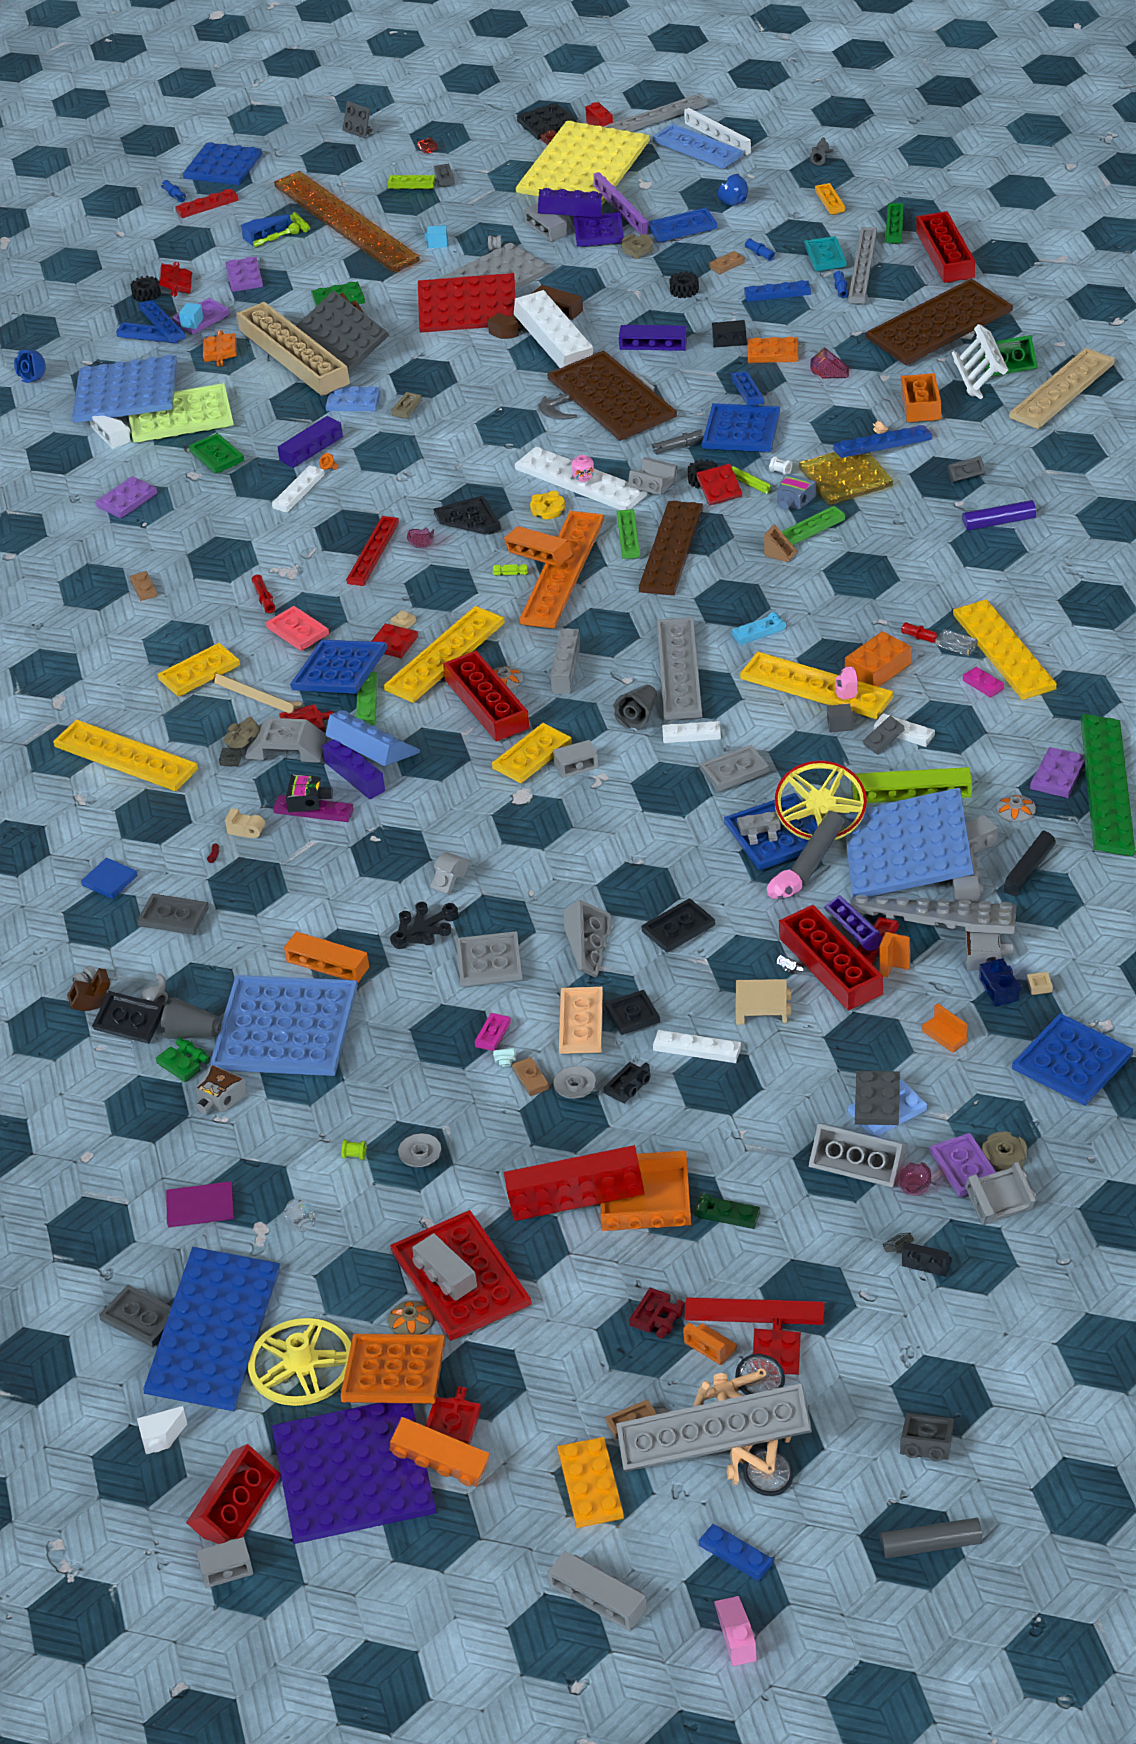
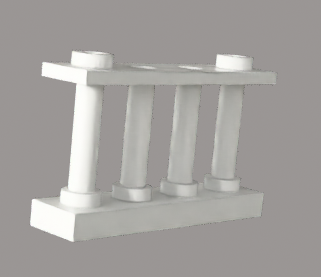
[952,324,1008,399]

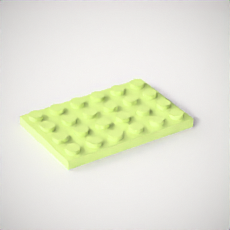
[128,383,234,443]

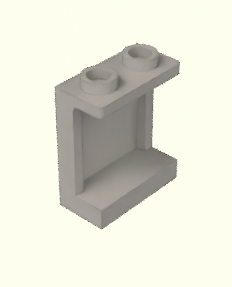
[628,457,677,495]
[965,1162,1036,1225]

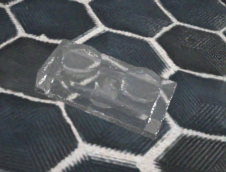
[935,629,978,656]

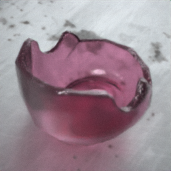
[407,528,434,548]
[897,1162,932,1196]

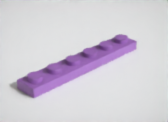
[594,172,649,235]

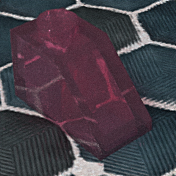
[810,347,849,379]

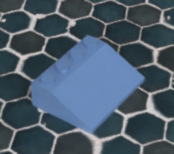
[326,710,420,766]

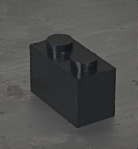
[712,320,747,348]

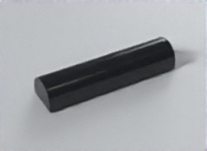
[1003,830,1056,896]

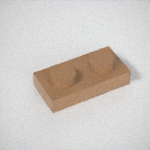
[709,251,745,274]
[130,571,157,601]
[605,1399,657,1440]

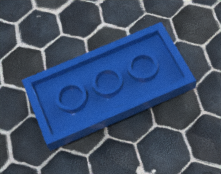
[648,208,717,242]

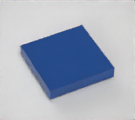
[81,857,138,899]

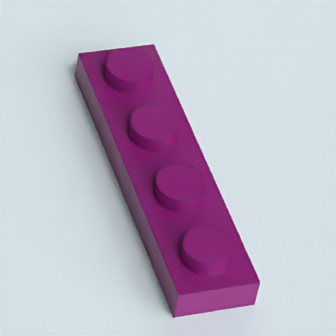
[273,795,354,822]

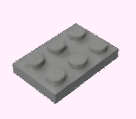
[700,745,770,792]

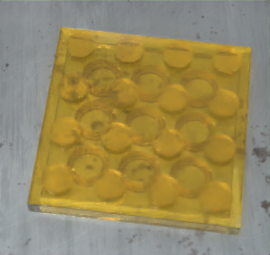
[799,452,893,505]

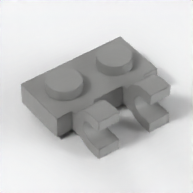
[737,811,781,845]

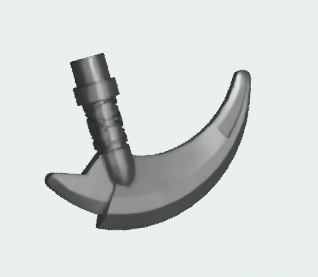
[538,393,577,419]

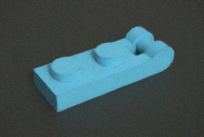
[732,612,786,645]

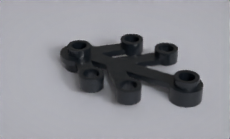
[390,902,459,949]

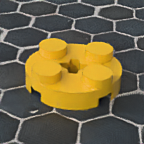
[530,491,565,519]

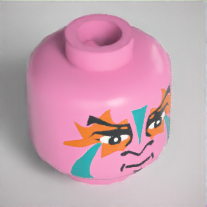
[571,455,594,482]

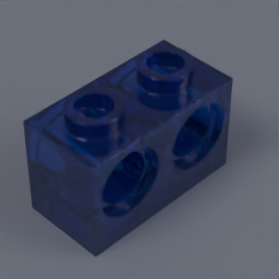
[979,958,1022,1007]

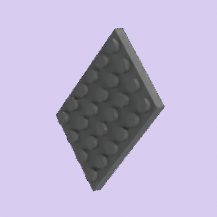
[296,290,389,374]

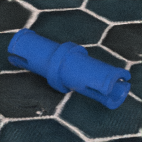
[161,180,186,202]
[745,238,775,261]
[833,271,848,299]

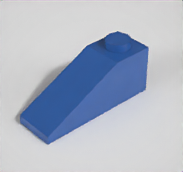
[241,215,291,246]

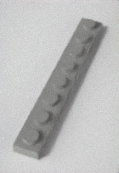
[603,93,708,132]
[848,227,877,304]

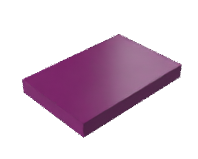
[166,1181,234,1228]

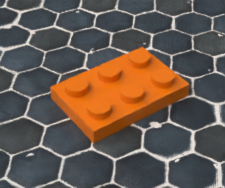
[748,337,798,363]

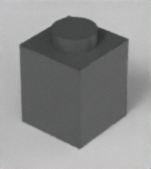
[827,703,856,733]

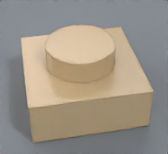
[390,610,416,628]
[1027,972,1053,995]

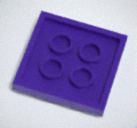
[573,212,624,247]

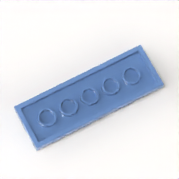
[653,123,743,169]

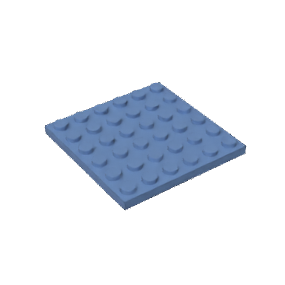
[72,355,178,423]
[843,788,974,897]
[210,975,358,1076]

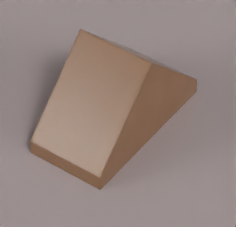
[764,524,797,562]

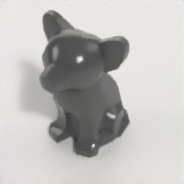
[810,137,834,166]

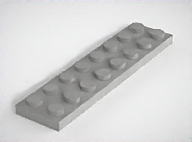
[657,617,702,720]
[616,1383,812,1472]

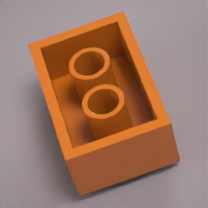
[901,373,941,422]
[845,631,911,687]

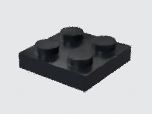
[605,990,660,1035]

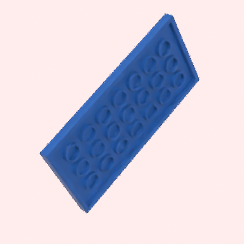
[143,1246,280,1411]

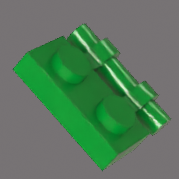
[156,1038,210,1082]

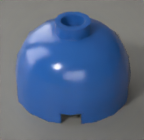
[717,174,748,206]
[14,349,46,383]

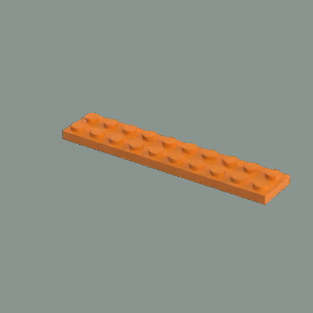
[520,511,604,629]

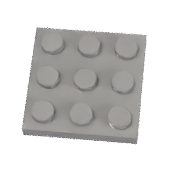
[456,931,523,987]

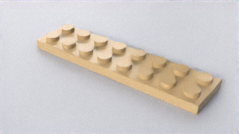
[1009,348,1115,429]

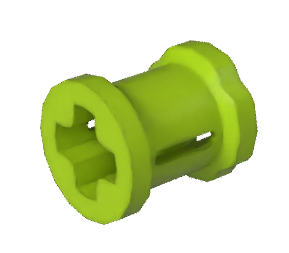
[341,1139,367,1160]

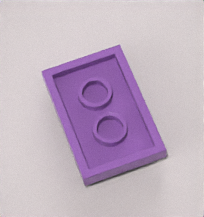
[225,257,263,292]
[172,297,230,335]
[96,476,157,519]
[1030,747,1085,798]
[930,1133,996,1198]

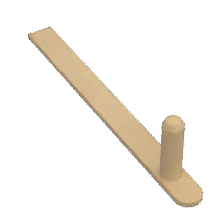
[214,673,302,713]

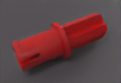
[901,622,938,643]

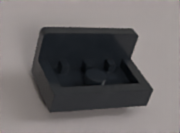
[603,1062,651,1104]
[902,1242,952,1277]

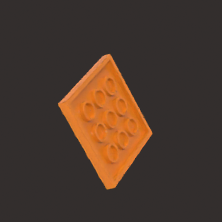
[341,1334,445,1404]

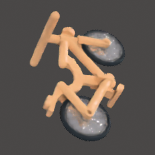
[694,1354,794,1496]

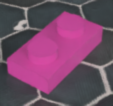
[963,666,1004,698]
[475,1013,511,1051]

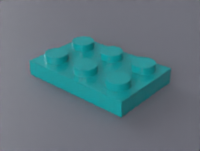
[805,236,846,271]

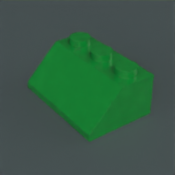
[978,335,1038,377]

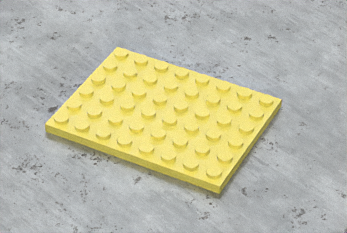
[516,121,650,206]

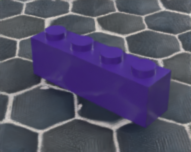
[538,188,602,217]
[619,325,687,351]
[278,416,343,468]
[322,739,385,799]

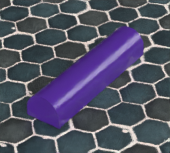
[962,500,1036,530]
[824,895,882,951]

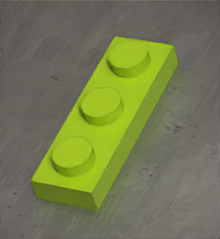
[387,175,435,189]

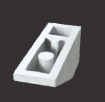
[89,416,131,449]

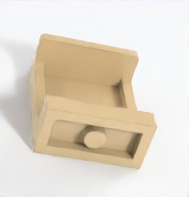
[736,979,791,1025]

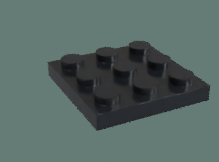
[517,103,577,140]

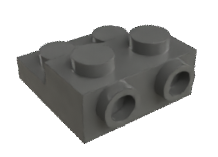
[900,1413,954,1461]

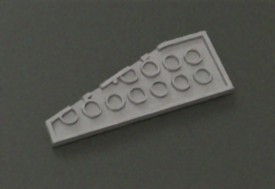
[850,895,1017,934]

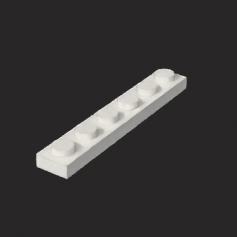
[684,108,751,155]

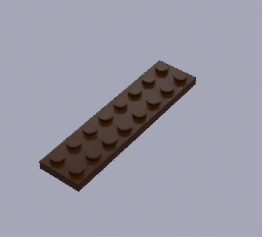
[639,501,703,596]

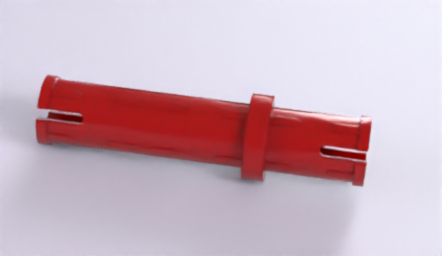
[251,574,276,613]

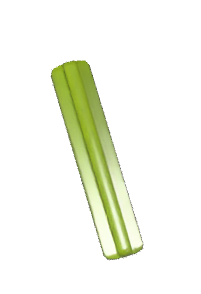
[732,466,772,494]

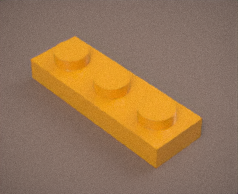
[815,183,845,215]

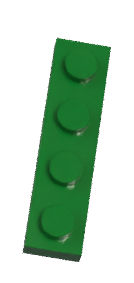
[886,203,904,244]

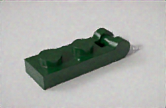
[694,1193,760,1229]

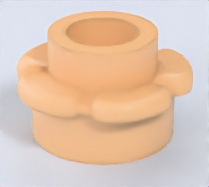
[873,420,888,434]

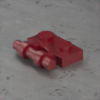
[629,1287,685,1339]

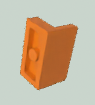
[880,932,910,978]
[922,1003,968,1053]
[683,1323,737,1365]

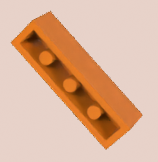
[504,526,573,567]
[284,932,369,983]
[390,1417,490,1487]

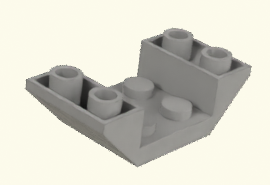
[245,718,328,763]

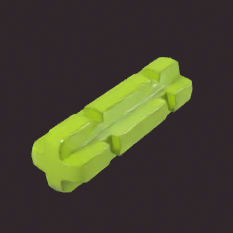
[290,212,310,233]
[493,564,528,575]

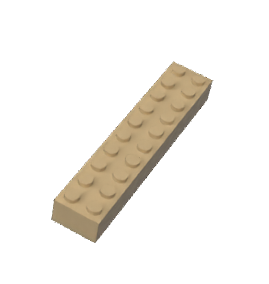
[236,302,350,396]

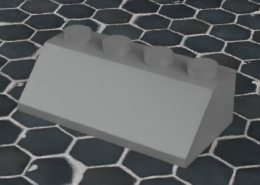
[808,1123,908,1188]

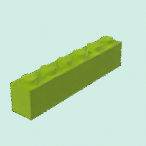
[851,767,972,803]

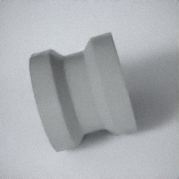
[488,235,502,251]

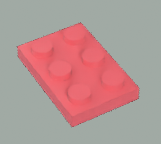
[266,606,329,651]

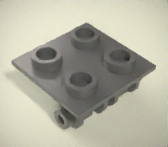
[342,101,373,139]

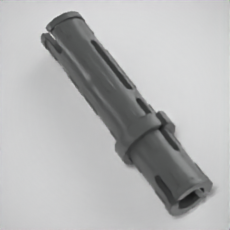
[652,429,704,454]

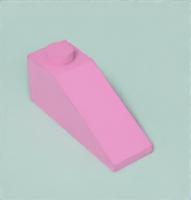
[714,1596,757,1666]

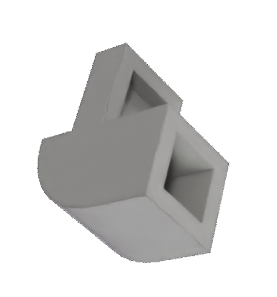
[430,852,470,895]

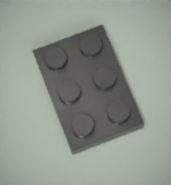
[137,893,209,935]
[855,1071,900,1125]
[99,1285,171,1348]

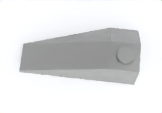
[563,900,611,977]

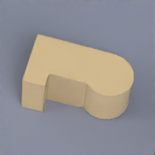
[225,808,265,838]

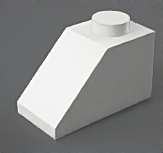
[137,1406,187,1454]

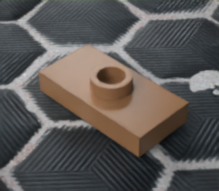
[512,1057,549,1096]

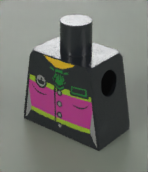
[286,774,333,813]

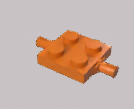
[203,330,237,367]

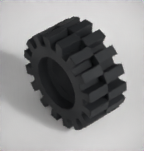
[669,271,699,298]
[130,276,161,302]
[687,459,719,489]

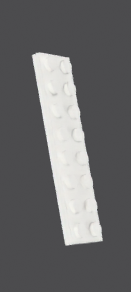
[515,447,647,510]

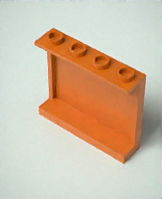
[600,1151,691,1231]

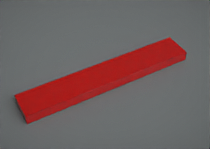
[346,516,399,586]
[685,1297,825,1325]

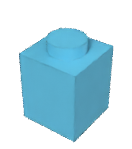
[425,225,448,248]
[179,303,204,329]

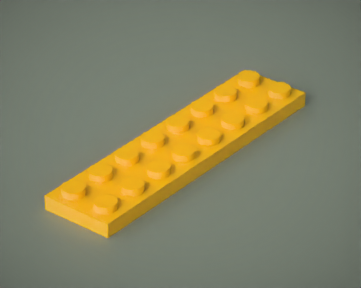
[953,599,1057,700]
[384,606,505,703]
[740,651,894,719]
[53,719,198,792]

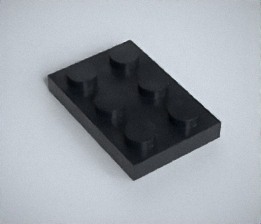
[641,898,715,953]
[92,991,165,1044]

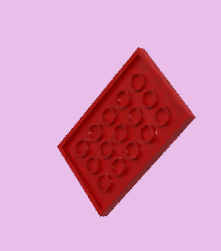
[418,273,516,333]
[390,1210,532,1341]

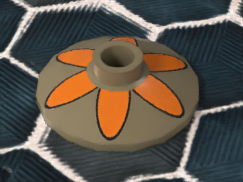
[388,1300,434,1334]

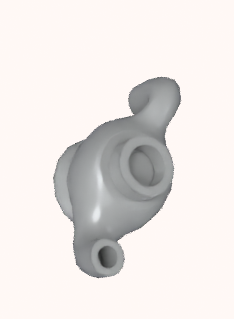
[142,974,168,1006]

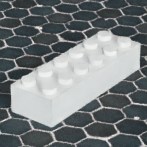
[514,290,593,368]

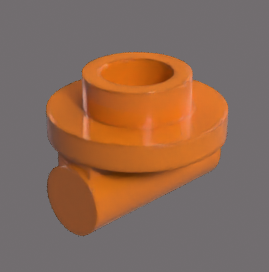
[319,453,338,470]

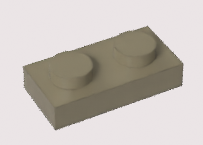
[391,392,422,419]

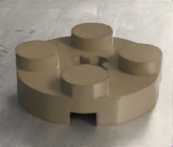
[621,234,653,259]
[223,717,260,750]
[982,1132,1027,1172]

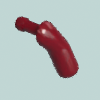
[207,843,219,863]

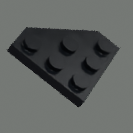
[433,495,501,534]

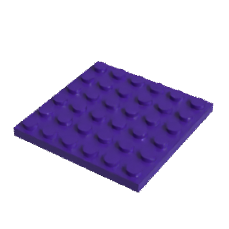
[272,1403,436,1544]

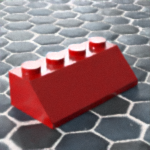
[186,1444,281,1544]

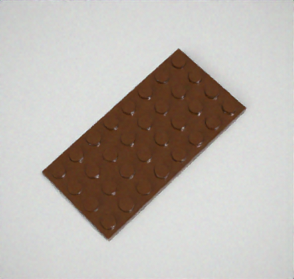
[865,278,1013,365]
[547,350,677,441]

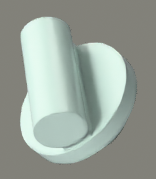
[493,1048,516,1067]

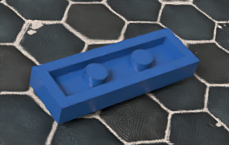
[698,1524,773,1581]

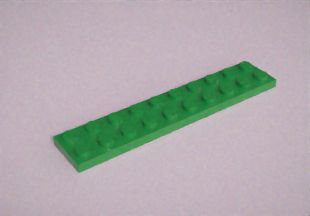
[1080,714,1135,857]

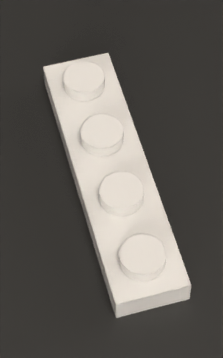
[272,465,324,513]
[653,1030,741,1063]

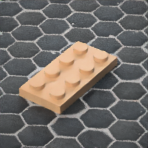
[559,987,603,1054]

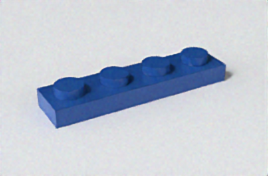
[744,280,811,302]
[116,322,183,343]
[731,371,764,406]

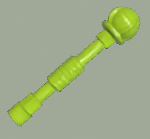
[253,223,300,247]

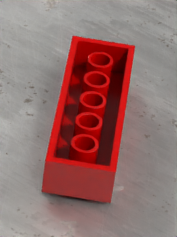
[916,211,975,283]
[443,650,530,742]
[779,905,883,1011]
[504,1145,645,1221]

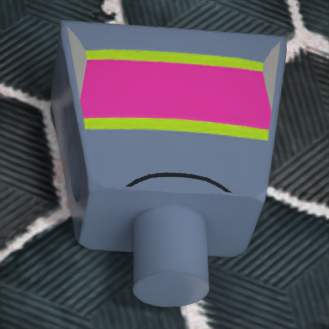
[777,473,816,510]

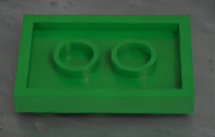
[311,281,365,306]
[189,433,245,474]

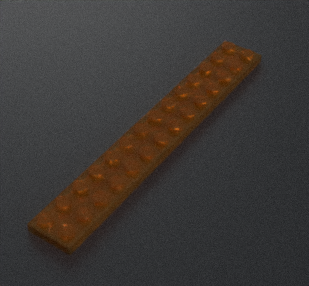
[274,171,420,273]

